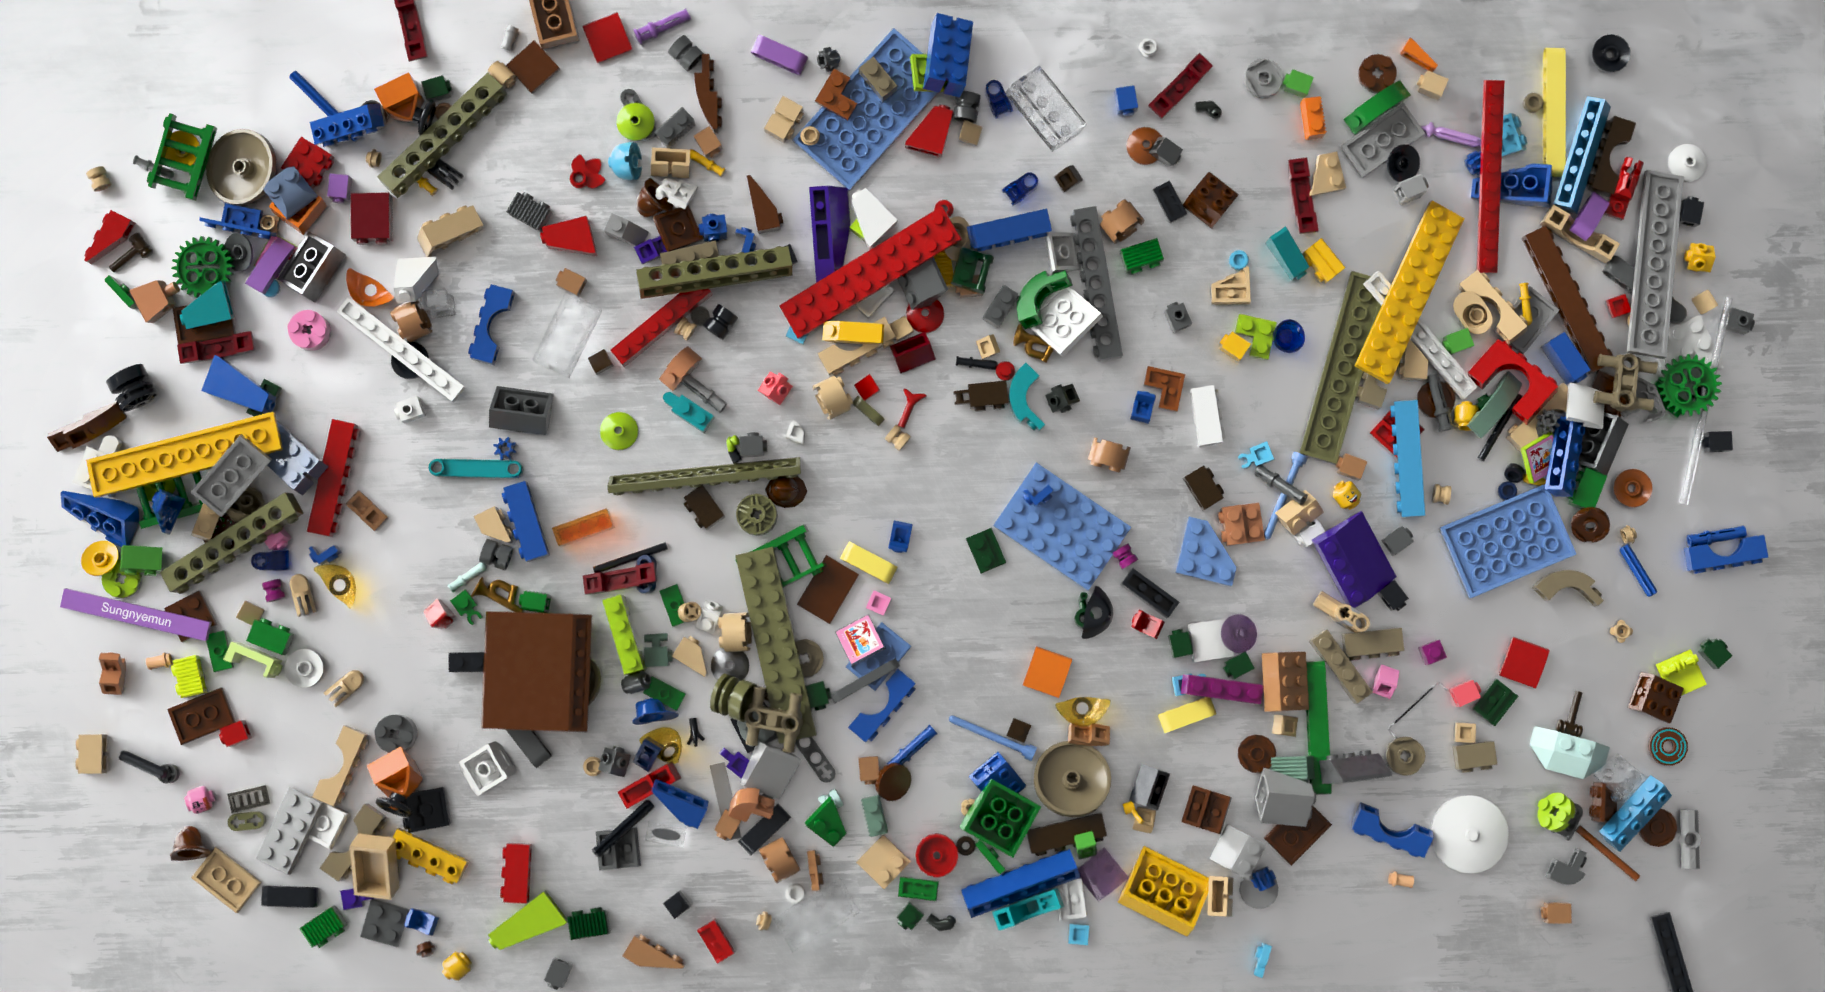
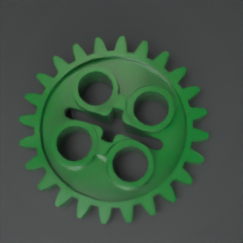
[171,236,235,298]
[1657,354,1722,417]

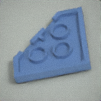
[1175,517,1236,586]

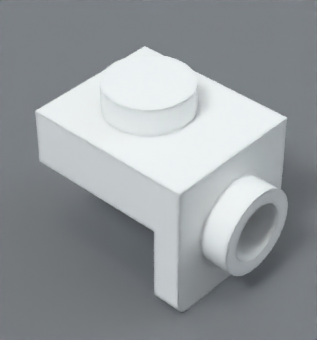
[695,600,723,634]

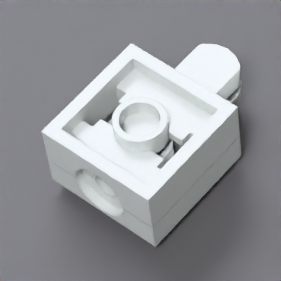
[72,435,122,498]

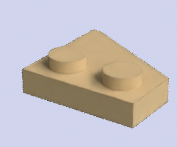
[1310,152,1346,197]
[1211,267,1251,305]

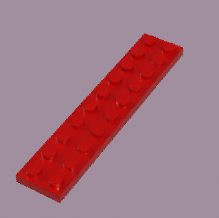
[779,206,962,339]

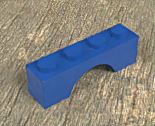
[468,284,515,366]
[1683,535,1768,574]
[848,669,916,743]
[1352,802,1433,858]

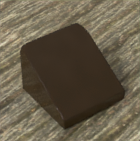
[1054,165,1083,192]
[588,349,613,375]

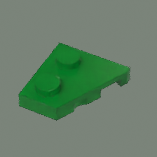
[805,796,847,847]

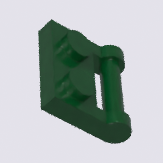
[951,247,994,294]

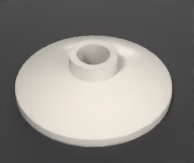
[1668,144,1707,182]
[285,649,324,687]

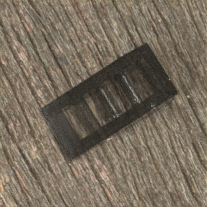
[227,785,270,814]

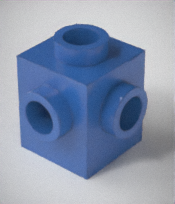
[699,214,727,242]

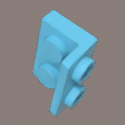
[1502,113,1527,157]

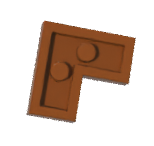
[815,69,857,121]
[1143,366,1185,412]

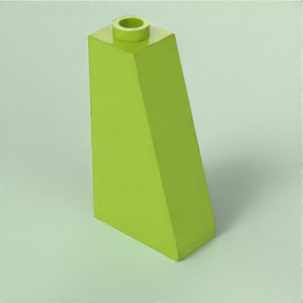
[488,891,568,950]

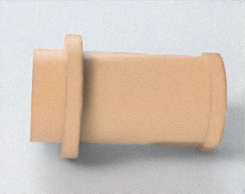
[146,652,173,670]
[1388,871,1414,888]

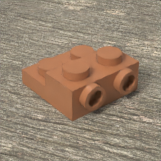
[1218,503,1265,546]

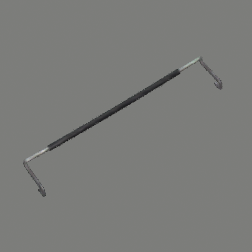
[1388,681,1448,738]

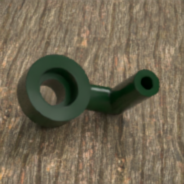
[1074,592,1094,629]

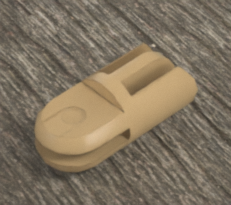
[290,574,317,617]
[324,670,364,707]

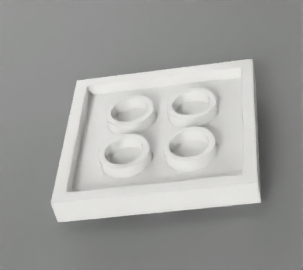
[1030,287,1103,357]
[1656,315,1724,384]

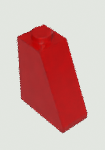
[905,105,953,158]
[540,216,597,256]

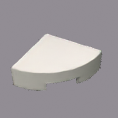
[785,420,805,444]

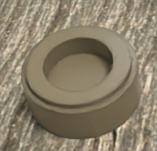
[1523,93,1543,113]

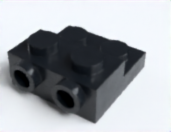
[403,787,449,833]

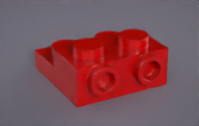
[281,136,334,189]

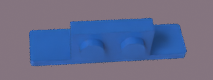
[199,203,277,240]

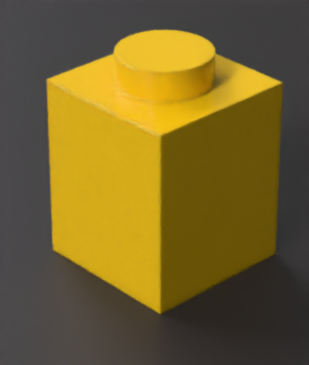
[1220,332,1251,362]

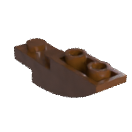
[694,54,722,133]
[47,402,127,452]

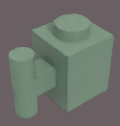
[644,633,673,667]

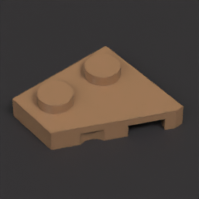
[807,850,824,891]

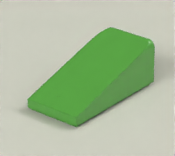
[1074,831,1097,859]

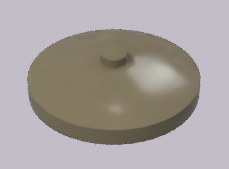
[206,129,276,205]
[1033,741,1111,817]

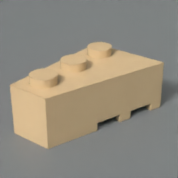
[417,205,483,257]

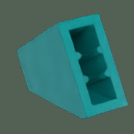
[1265,226,1309,280]
[180,280,235,329]

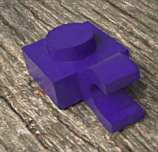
[719,747,749,778]
[340,888,374,910]

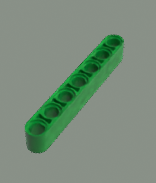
[1306,661,1332,795]

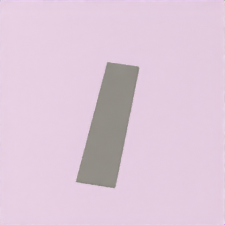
[710,762,741,841]

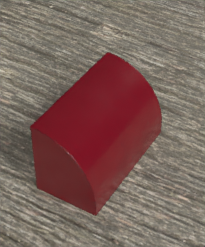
[890,332,936,373]

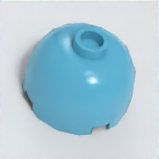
[608,142,642,180]

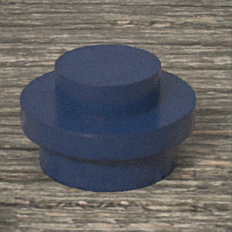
[1498,482,1517,500]

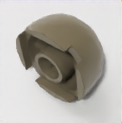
[227,487,265,523]

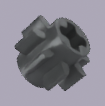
[817,47,840,72]
[1536,409,1560,433]

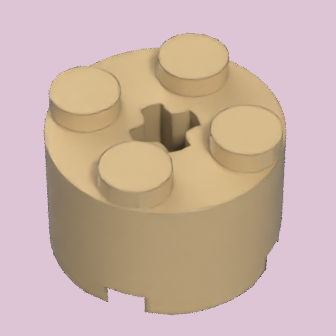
[812,376,853,420]
[718,612,752,652]

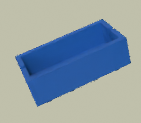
[923,13,973,97]
[967,209,1052,252]

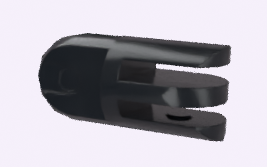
[427,159,464,190]

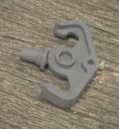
[1621,377,1666,423]

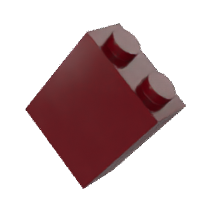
[351,192,393,245]

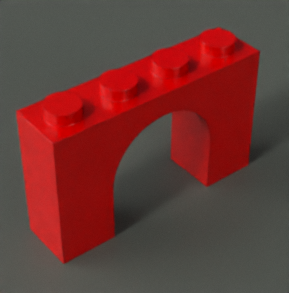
[1468,339,1558,425]

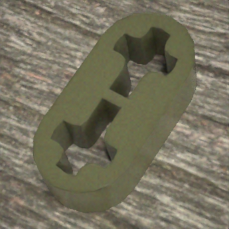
[853,396,885,427]
[227,811,266,831]

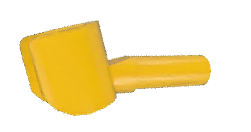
[1122,801,1144,824]

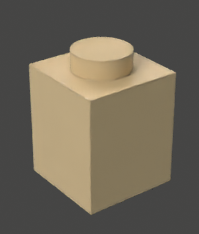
[1417,71,1449,100]

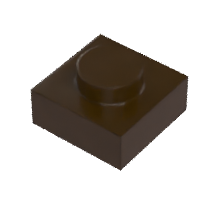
[1006,718,1031,743]

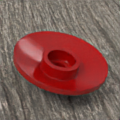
[906,299,944,333]

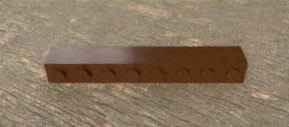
[1521,226,1613,374]

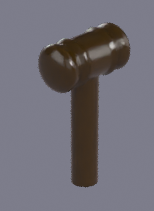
[109,233,153,272]
[1555,691,1583,738]

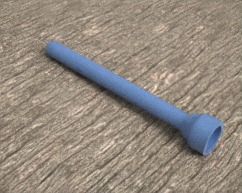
[1264,452,1308,540]
[949,715,1037,761]

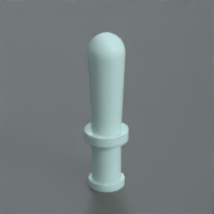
[448,563,487,593]

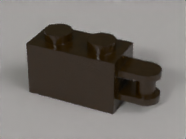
[953,380,1009,412]

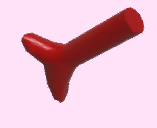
[898,389,927,428]

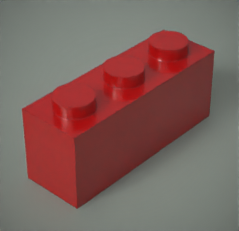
[500,843,532,903]

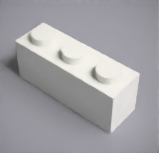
[1189,385,1225,447]

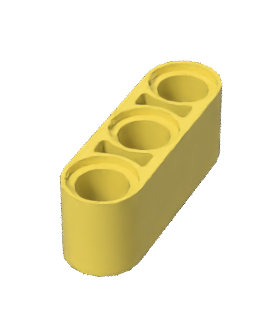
[840,542,898,584]
[1158,697,1217,733]

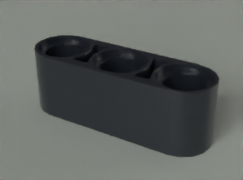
[738,803,791,856]
[261,886,318,908]

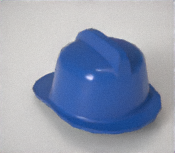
[632,698,679,725]

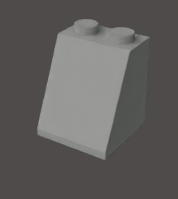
[740,740,801,799]
[1255,768,1316,827]
[1209,825,1266,879]

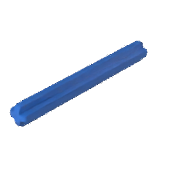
[289,71,360,142]

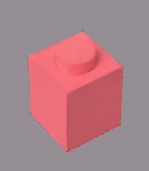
[1449,680,1481,707]

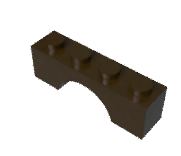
[1587,116,1636,197]

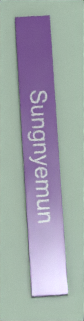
[60,588,212,641]

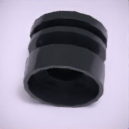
[106,364,158,412]

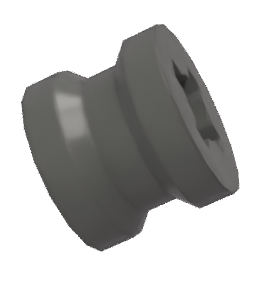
[157,764,180,784]

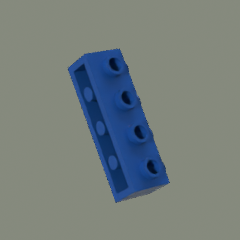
[310,104,384,147]
[1545,416,1585,497]
[502,481,550,562]

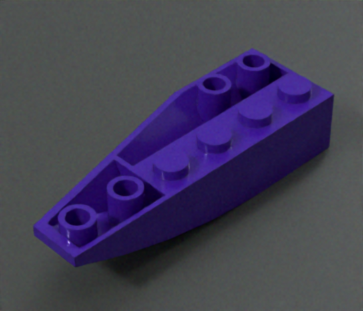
[809,186,850,283]

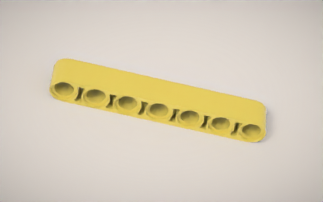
[1543,48,1566,177]

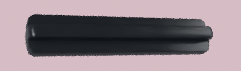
[119,751,168,779]

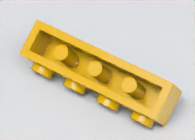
[393,828,469,885]

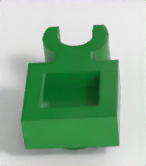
[450,589,483,625]

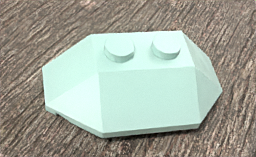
[1530,727,1610,779]

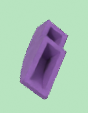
[245,237,295,295]

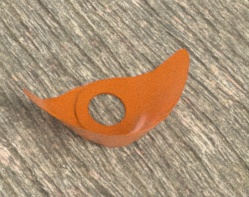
[346,268,394,306]

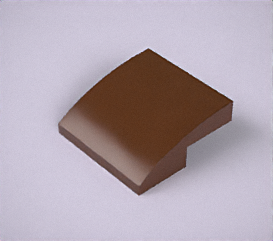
[1181,785,1232,834]

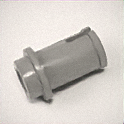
[501,25,519,51]

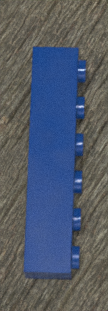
[961,849,1080,918]

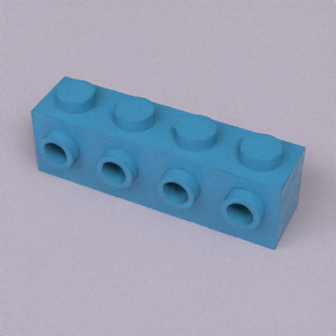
[1599,775,1672,852]

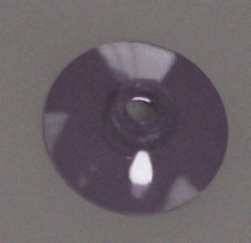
[1221,614,1257,653]

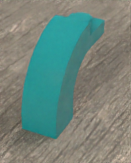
[1009,363,1045,431]
[992,888,1064,931]

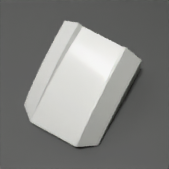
[459,741,514,796]

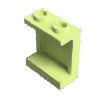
[223,642,283,678]

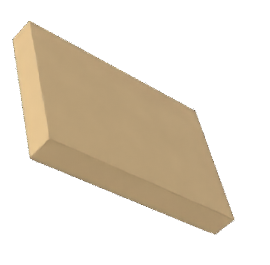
[191,847,262,914]

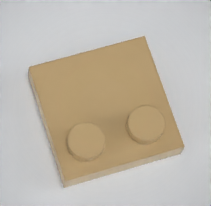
[856,834,911,889]

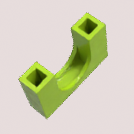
[602,594,647,675]

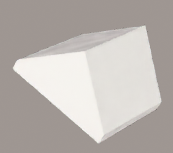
[1045,232,1081,275]

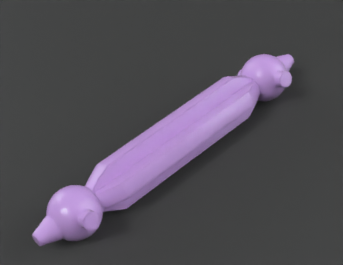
[1421,122,1481,148]

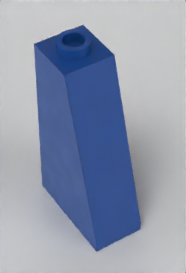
[201,355,276,414]

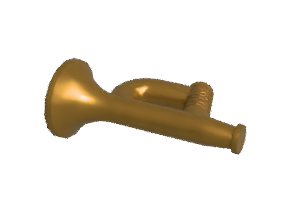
[1013,324,1054,363]
[470,577,522,612]

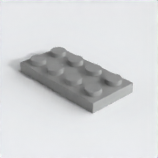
[1341,103,1425,178]
[191,434,272,517]
[256,787,324,875]

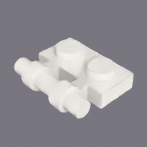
[655,176,698,209]

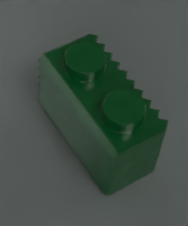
[567,907,611,940]

